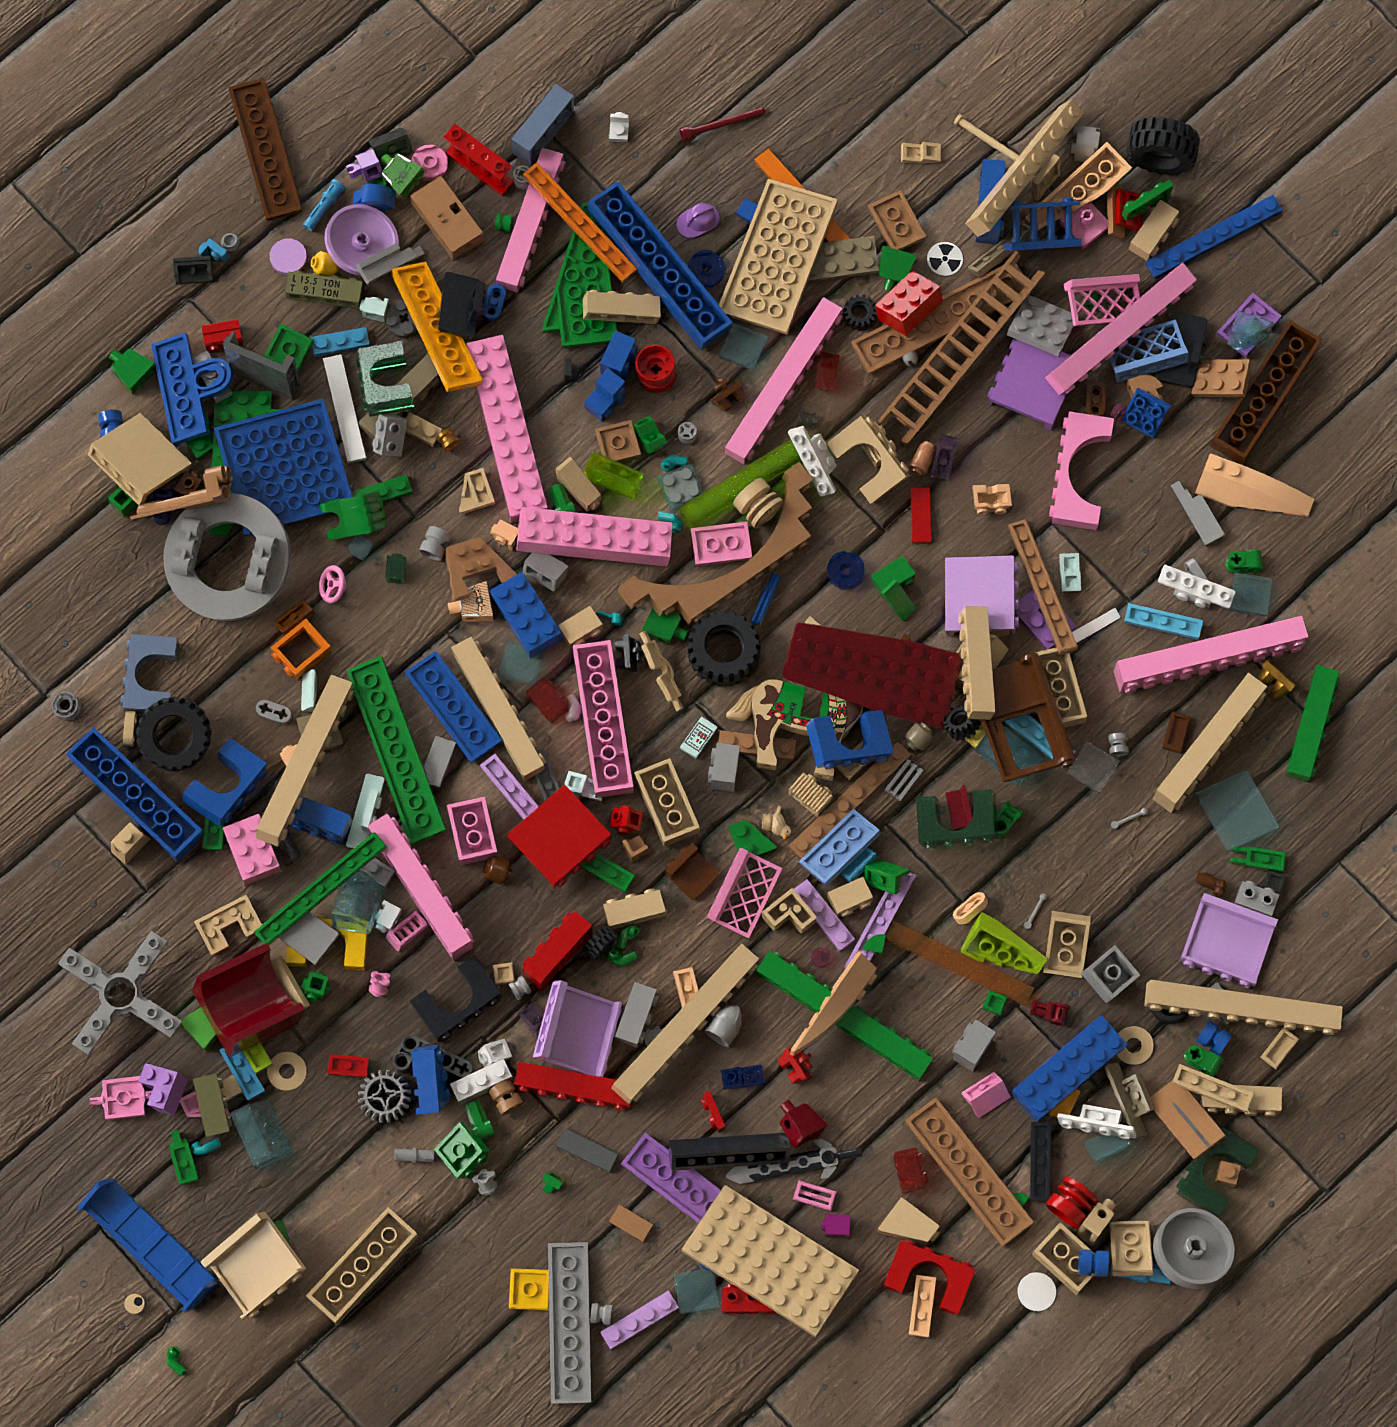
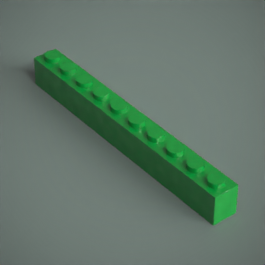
[756,951,933,1081]

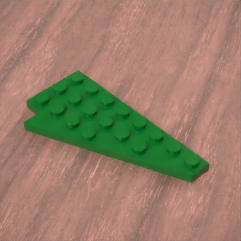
[542,203,617,349]

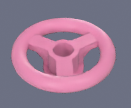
[319,565,347,603]

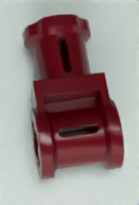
[1029,999,1071,1026]

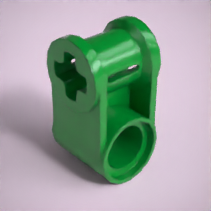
[1225,549,1263,573]
[991,800,1024,839]
[1184,1045,1224,1078]

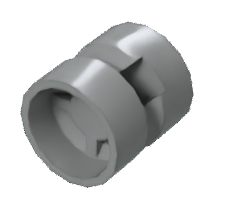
[419,526,452,561]

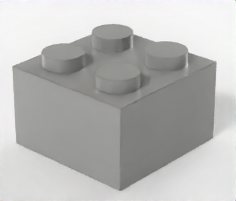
[708,743,740,793]
[1081,945,1140,1003]
[952,1020,996,1072]

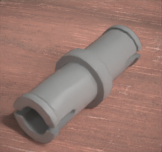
[394,1147,434,1163]

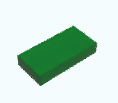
[881,580,916,621]

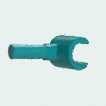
[596,610,622,626]

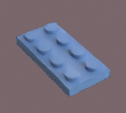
[799,809,881,887]

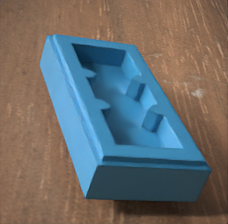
[839,847,877,883]

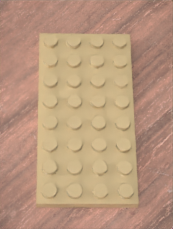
[719,179,838,335]
[681,1185,859,1337]

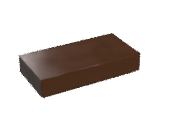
[1162,711,1191,754]

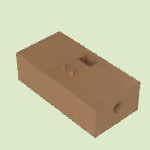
[410,176,484,260]

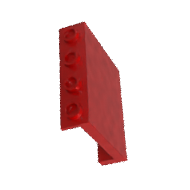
[507,784,611,889]

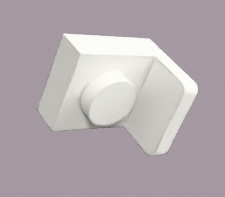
[609,112,629,143]
[478,1039,512,1068]

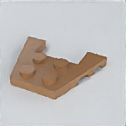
[445,537,517,602]

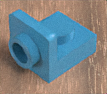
[198,238,229,263]

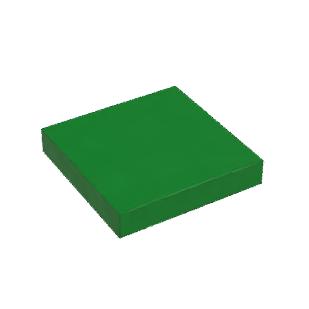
[264,324,314,373]

